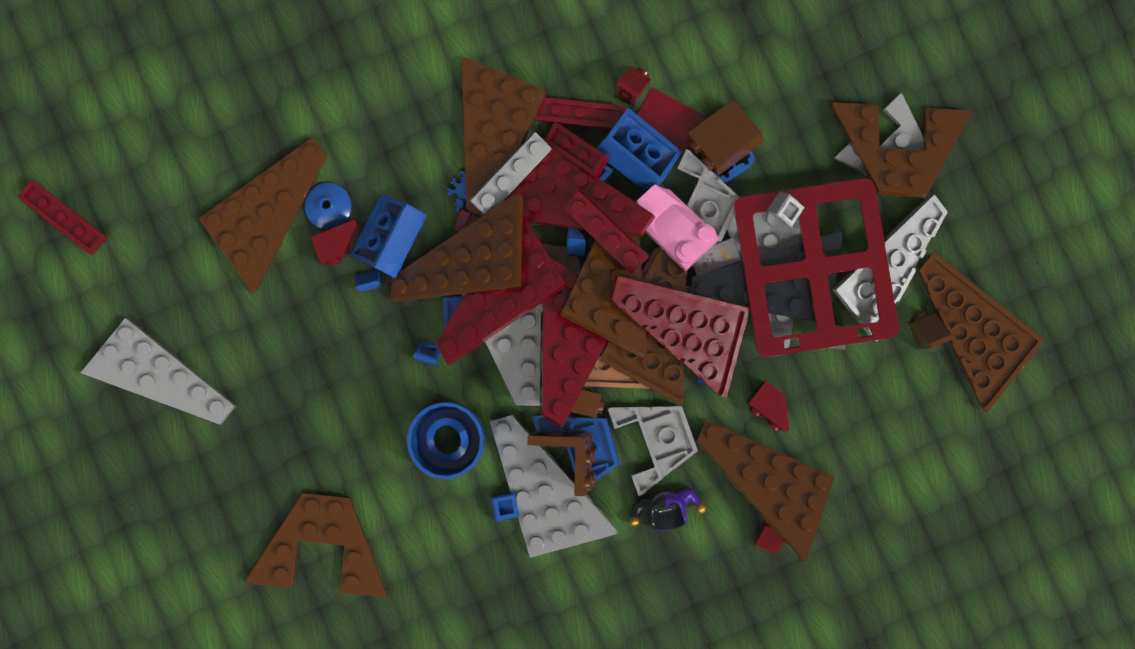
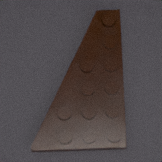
[599,248,687,405]
[696,420,835,562]

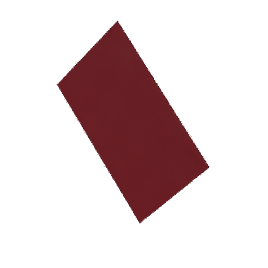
[637,87,707,155]

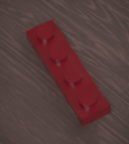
[534,97,627,129]
[17,179,108,256]
[563,190,649,274]

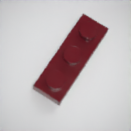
[544,122,610,178]

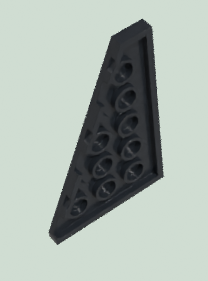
[689,232,843,321]

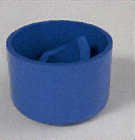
[407,402,486,479]

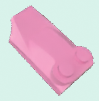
[636,184,720,272]

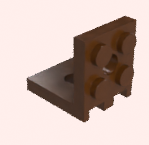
[527,431,596,496]

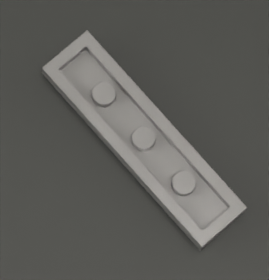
[469,132,552,215]

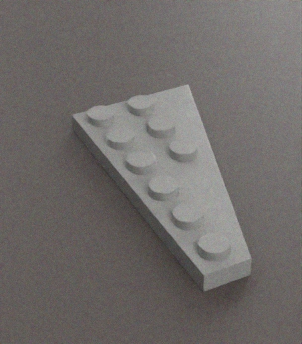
[832,194,948,341]

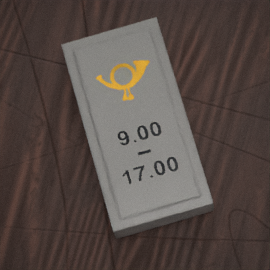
[693,238,742,275]

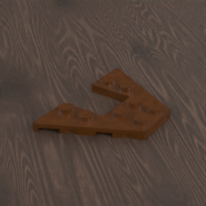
[831,102,972,198]
[245,493,388,597]

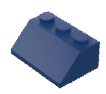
[596,108,682,192]
[350,193,427,278]

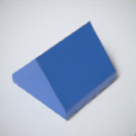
[413,340,441,367]

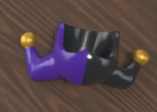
[630,487,706,531]

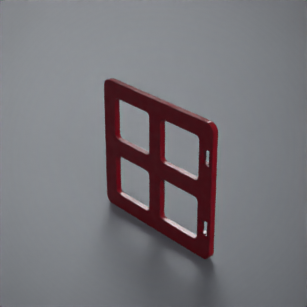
[734,178,899,357]

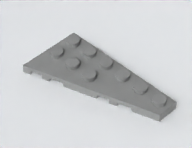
[81,318,236,424]

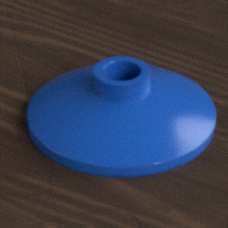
[305,183,352,229]

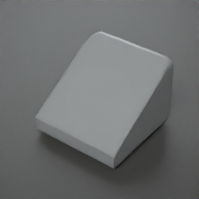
[767,192,805,227]

